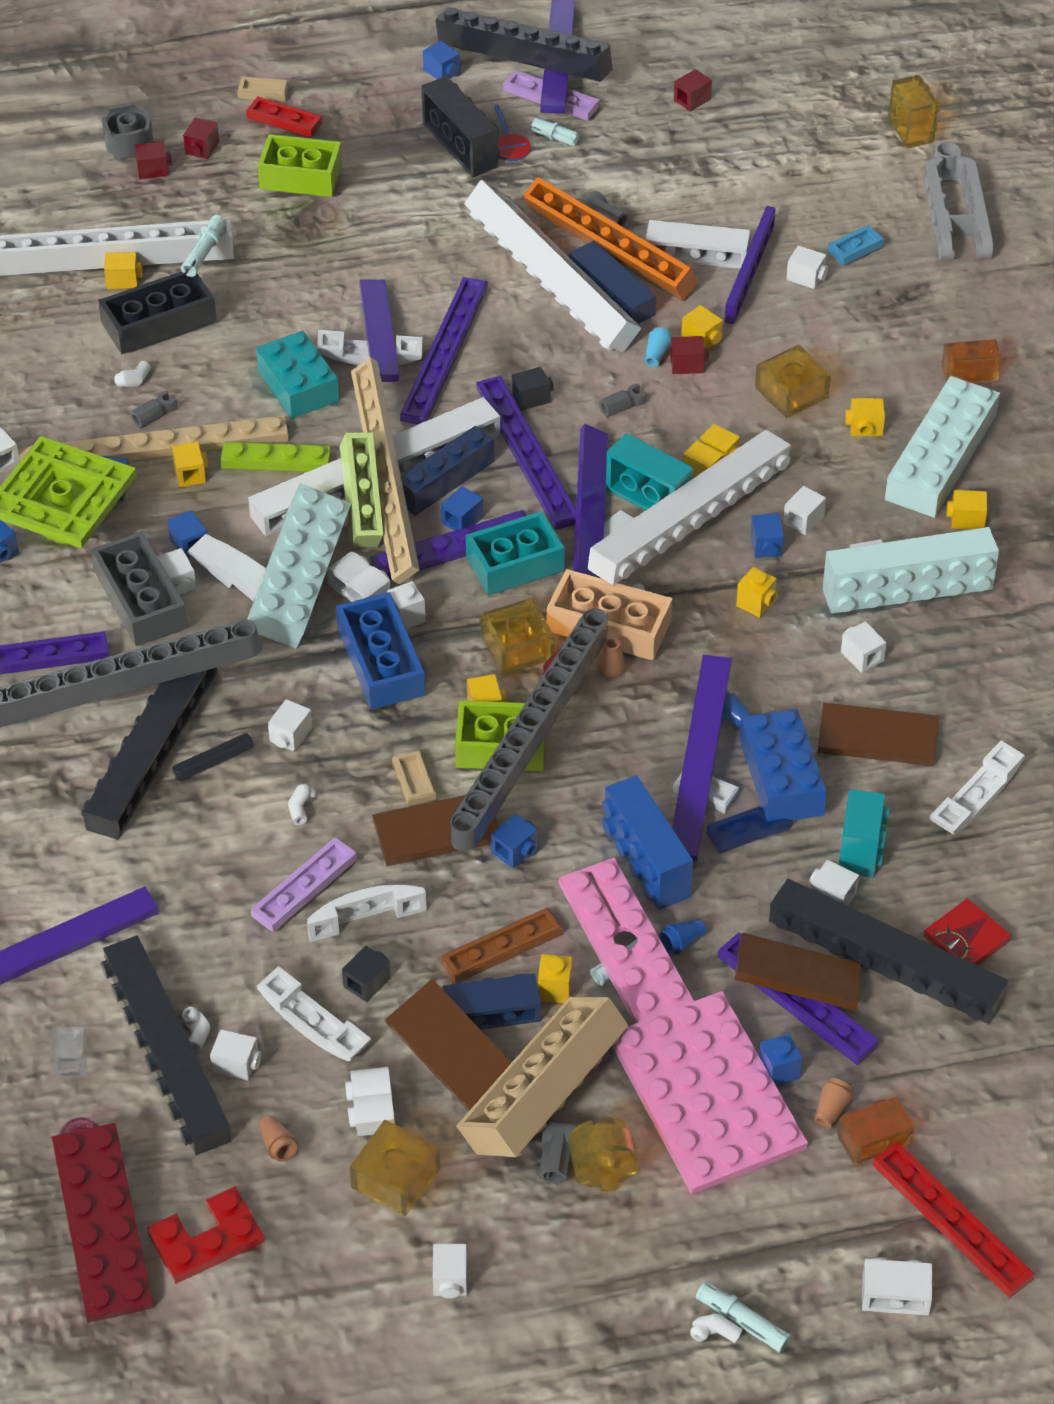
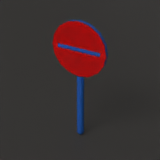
[494,104,531,161]

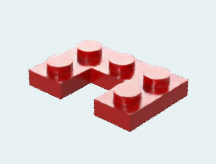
[147,1186,265,1284]

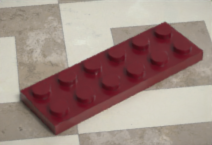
[51,1122,153,1323]

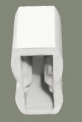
[327,552,390,602]
[345,1067,396,1136]

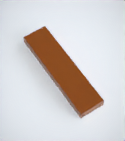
[440,907,563,983]

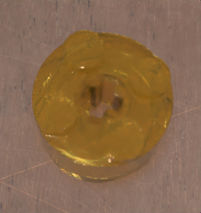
[569,1117,640,1192]

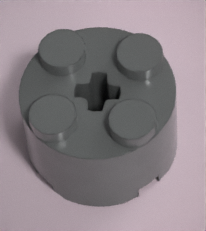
[102,104,154,161]

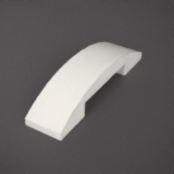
[317,330,422,366]
[930,741,1025,835]
[307,885,427,942]
[257,966,371,1062]

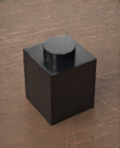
[512,367,554,411]
[342,945,391,1002]

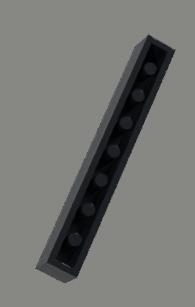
[435,7,613,82]
[81,667,217,840]
[769,878,1009,1024]
[101,935,231,1156]

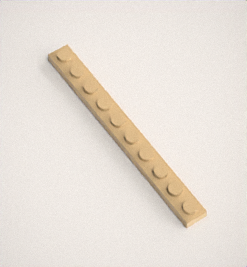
[351,357,419,584]
[18,415,289,462]

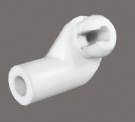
[114,361,151,387]
[288,784,316,825]
[182,1007,211,1052]
[690,1314,743,1343]

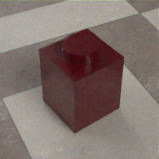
[674,69,712,112]
[183,117,219,159]
[134,141,172,180]
[670,336,709,374]

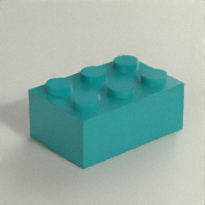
[256,330,339,419]
[606,433,693,511]
[465,511,565,595]

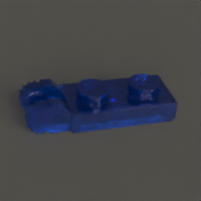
[706,806,793,854]

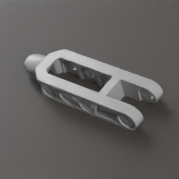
[924,141,993,260]

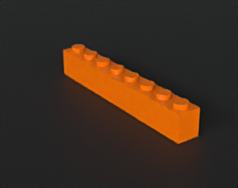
[523,177,698,301]

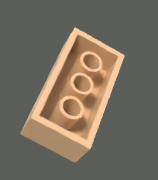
[547,569,673,660]

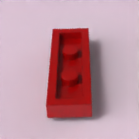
[246,96,322,137]

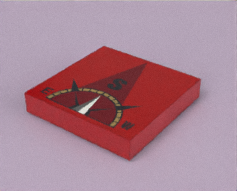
[924,898,1011,966]

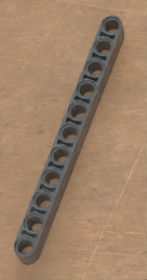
[450,608,608,851]
[0,620,262,727]

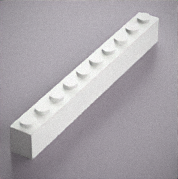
[464,180,641,352]
[0,219,234,276]
[248,397,500,537]
[588,430,791,585]

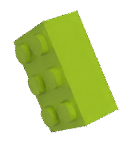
[257,134,342,197]
[455,700,546,771]

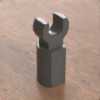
[599,383,647,417]
[131,390,178,429]

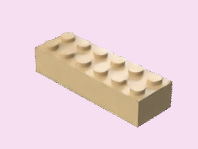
[456,997,628,1157]

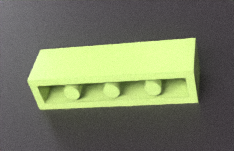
[340,432,383,548]

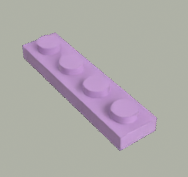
[503,70,599,121]
[251,837,357,932]

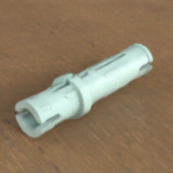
[181,215,227,277]
[696,1280,791,1353]

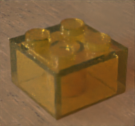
[888,74,940,149]
[755,344,831,418]
[480,597,555,676]
[349,1120,440,1216]

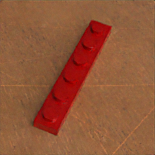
[873,1141,1035,1299]

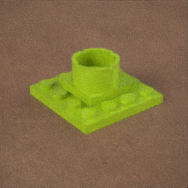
[0,436,137,549]

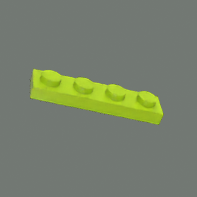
[221,442,331,472]

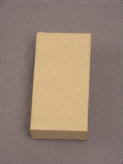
[237,76,289,102]
[392,750,436,807]

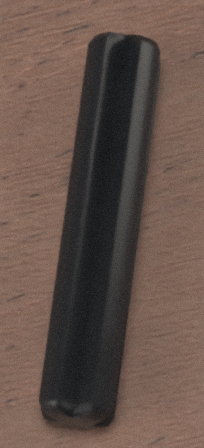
[172,733,254,781]

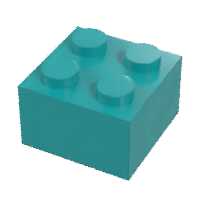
[839,789,889,878]

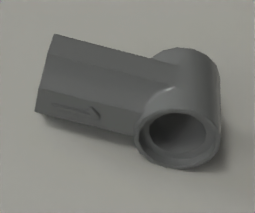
[580,191,628,228]
[539,1120,577,1185]

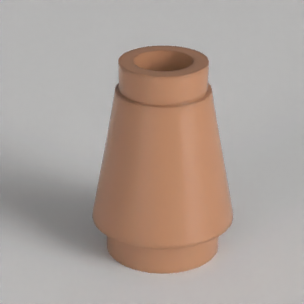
[597,637,625,678]
[814,1078,853,1128]
[258,1115,298,1162]

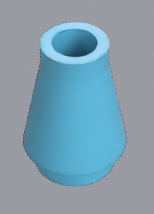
[644,327,673,367]

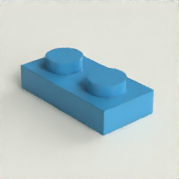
[827,225,884,265]

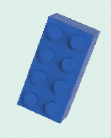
[336,592,425,710]
[740,709,826,824]
[602,775,693,910]

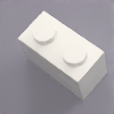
[862,1257,932,1315]

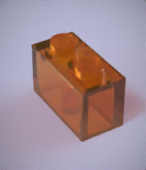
[941,339,1002,383]
[837,1096,915,1165]

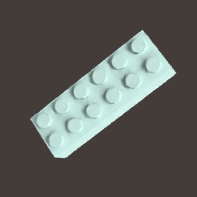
[885,376,1000,518]
[247,483,351,649]
[822,527,999,614]

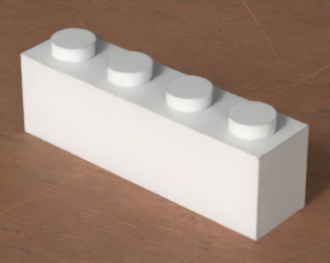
[645,220,750,269]

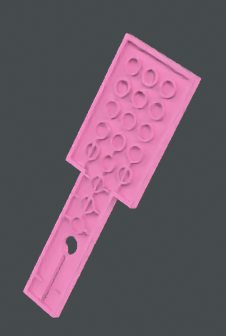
[559,858,808,1195]

